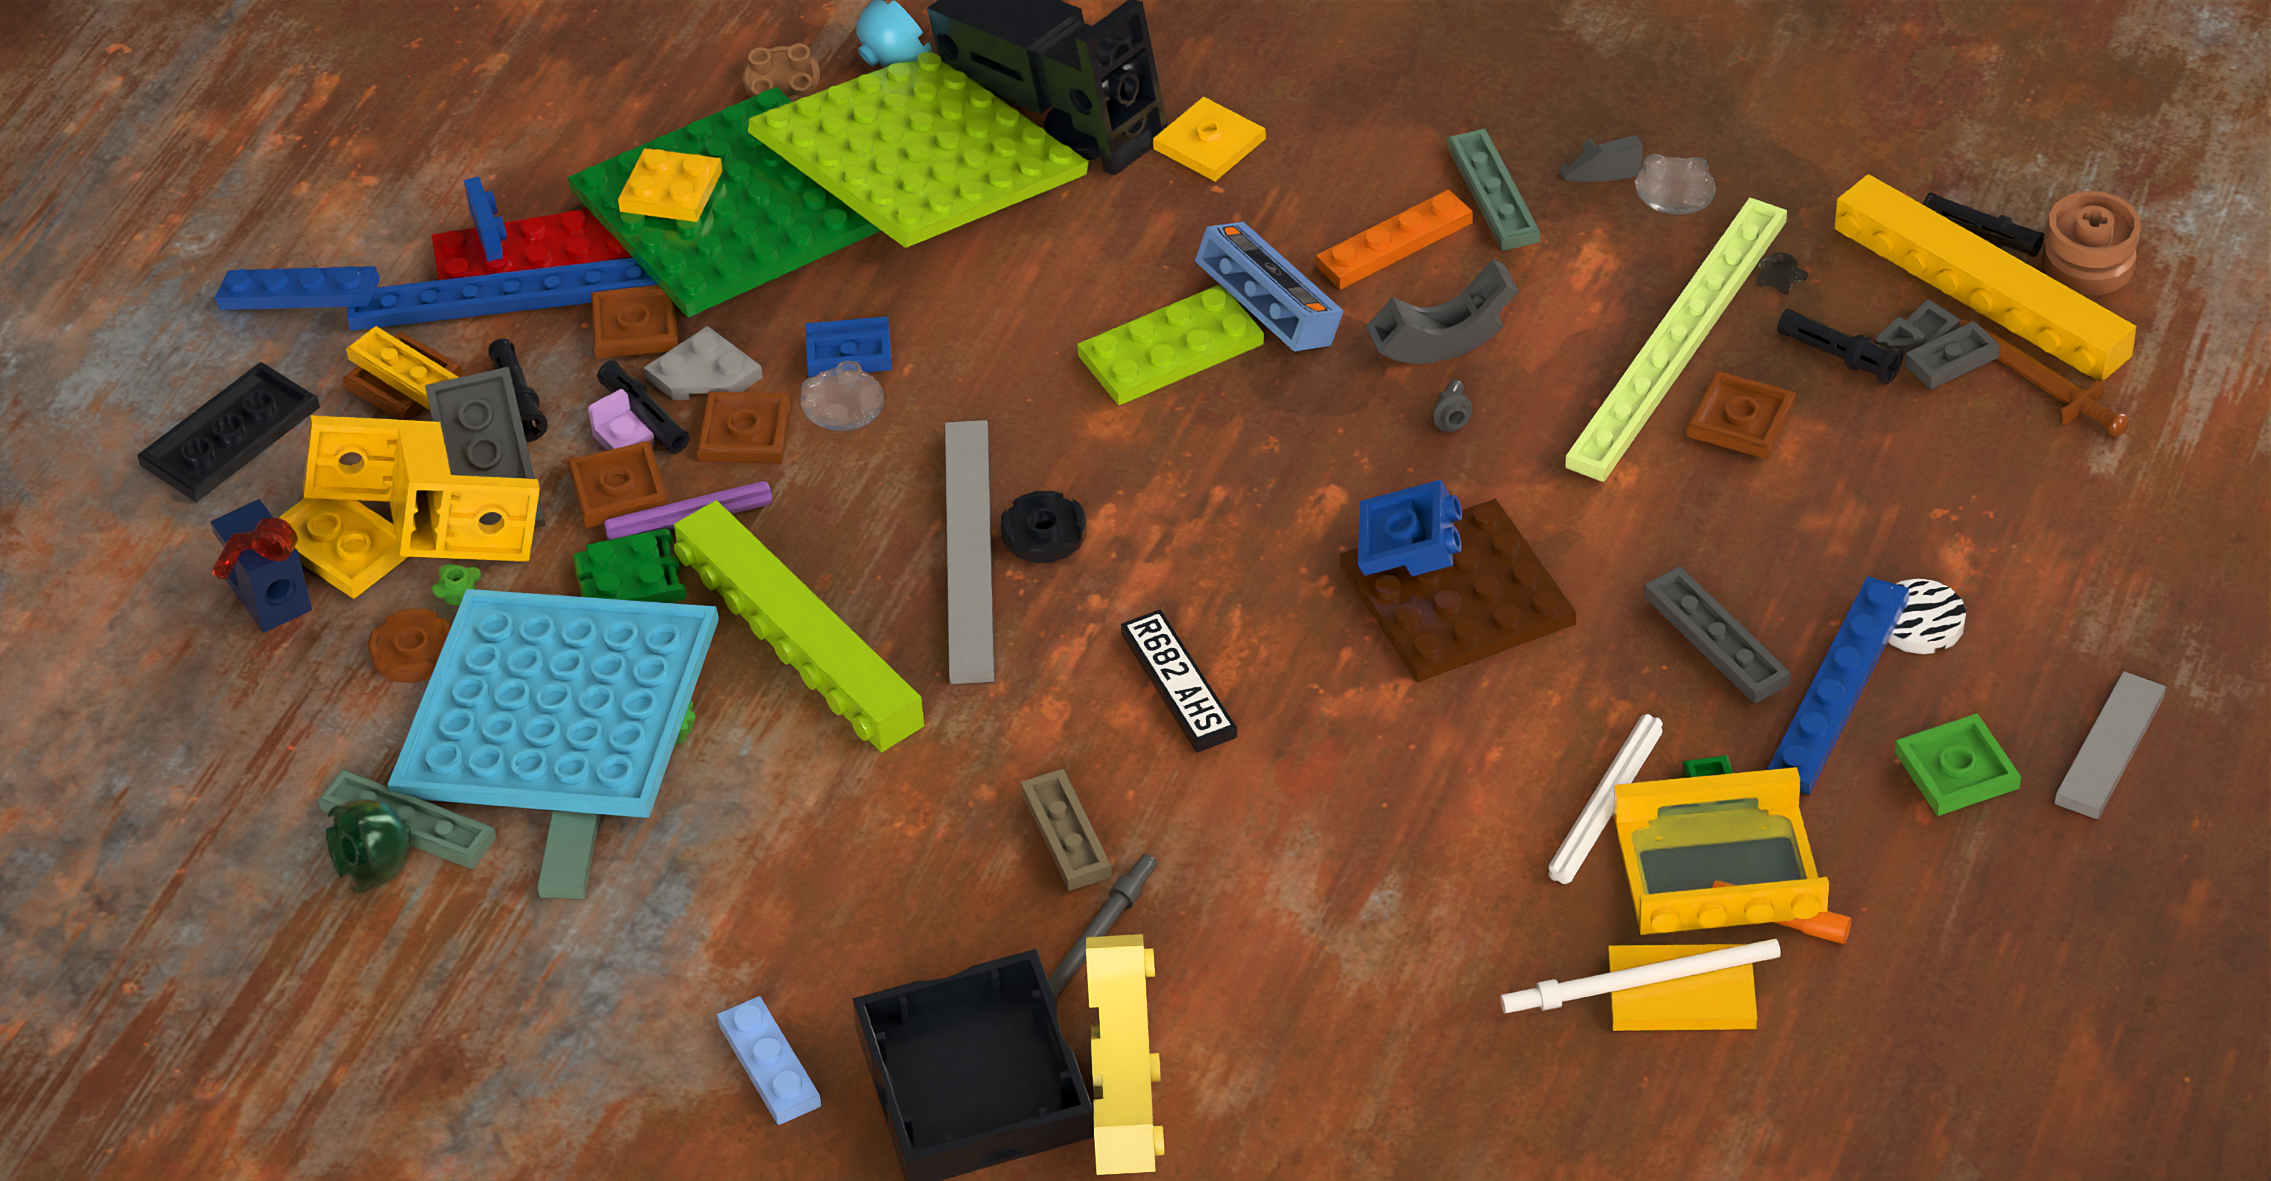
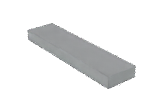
[2055,671,2166,820]

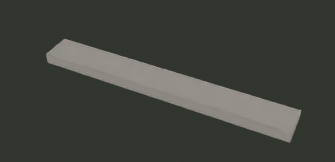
[945,420,995,684]

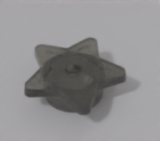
[1756,252,1809,294]

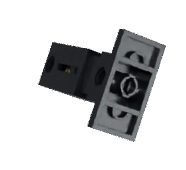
[927,0,1168,175]

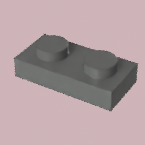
[1905,321,2000,390]

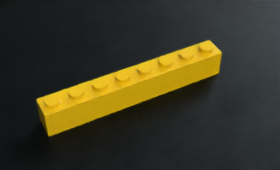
[1835,174,2137,381]

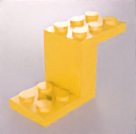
[302,415,540,562]

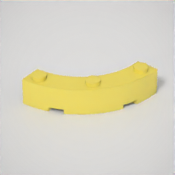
[1086,934,1164,1175]

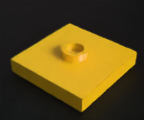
[1153,97,1266,182]

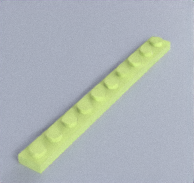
[1565,198,1787,482]

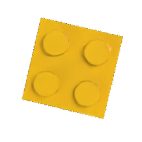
[618,148,723,222]

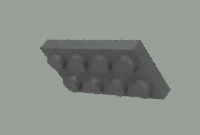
[425,367,546,528]

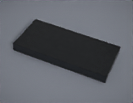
[137,362,320,502]

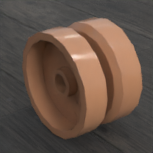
[2043,191,2141,295]

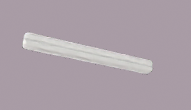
[1549,714,1663,884]

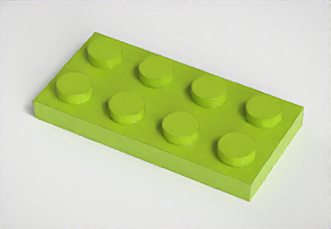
[1077,284,1264,406]

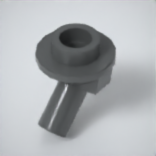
[1432,380,1473,432]

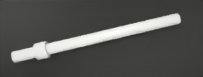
[1500,939,1781,1014]

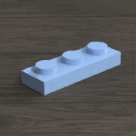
[717,996,821,1125]

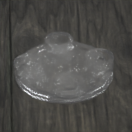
[1635,154,1716,215]
[801,361,884,431]

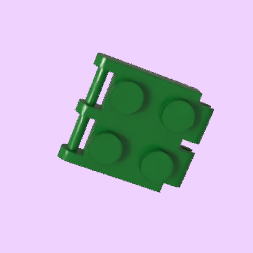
[572,529,687,603]

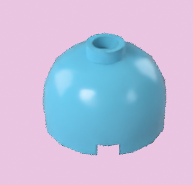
[856,0,932,68]

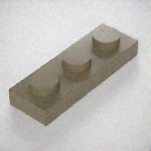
[1021,769,1112,891]

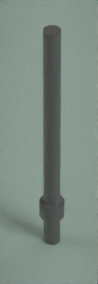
[1048,854,1157,1001]

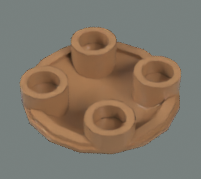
[742,43,821,102]

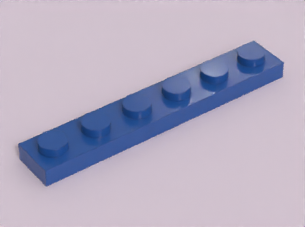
[1767,576,1909,796]

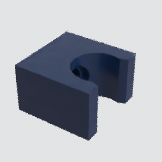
[210,499,312,633]

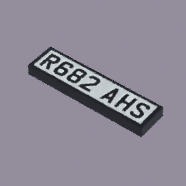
[1121,609,1237,753]

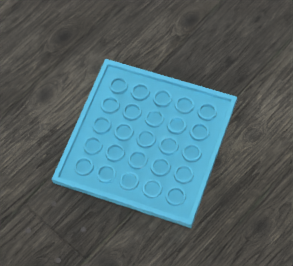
[387,589,719,818]

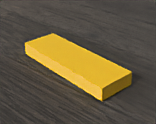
[346,326,459,411]

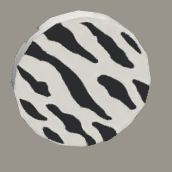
[1888,578,1966,654]

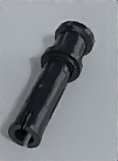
[1777,308,1903,385]
[488,339,548,442]

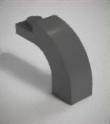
[1366,259,1519,364]

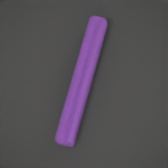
[604,481,772,540]

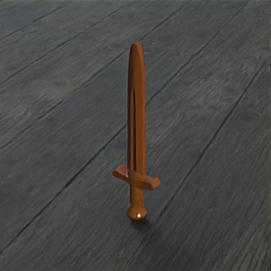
[1960,320,2129,437]

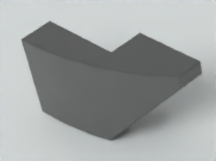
[1560,135,1643,182]
[1875,299,1961,352]

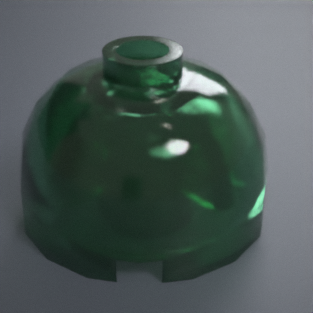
[326,799,412,894]

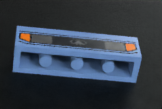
[1195,222,1344,351]

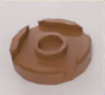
[368,608,452,683]

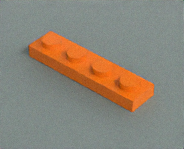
[1316,189,1473,290]

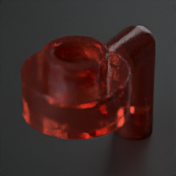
[212,518,298,579]

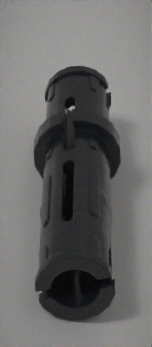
[1922,192,2044,258]
[597,360,690,454]

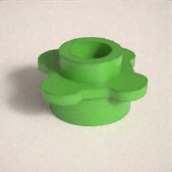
[432,564,481,605]

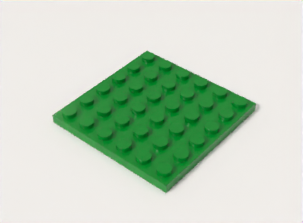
[568,87,882,318]

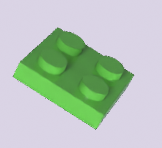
[1895,713,2021,816]

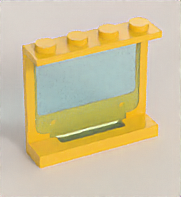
[1613,767,1829,935]

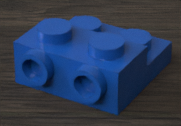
[1358,480,1462,576]

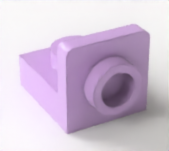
[588,389,655,450]

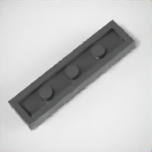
[1644,566,1791,704]

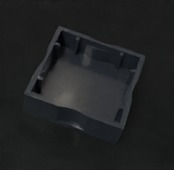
[853,948,1094,1181]

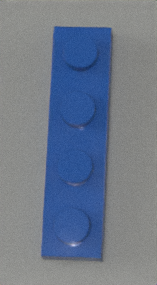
[215,266,380,310]

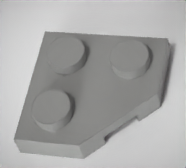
[644,326,763,400]

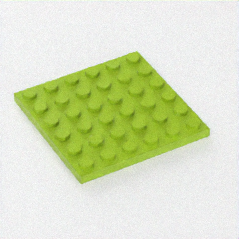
[748,52,1089,248]

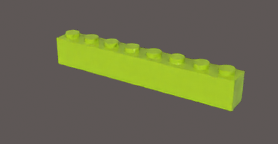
[674,500,925,753]

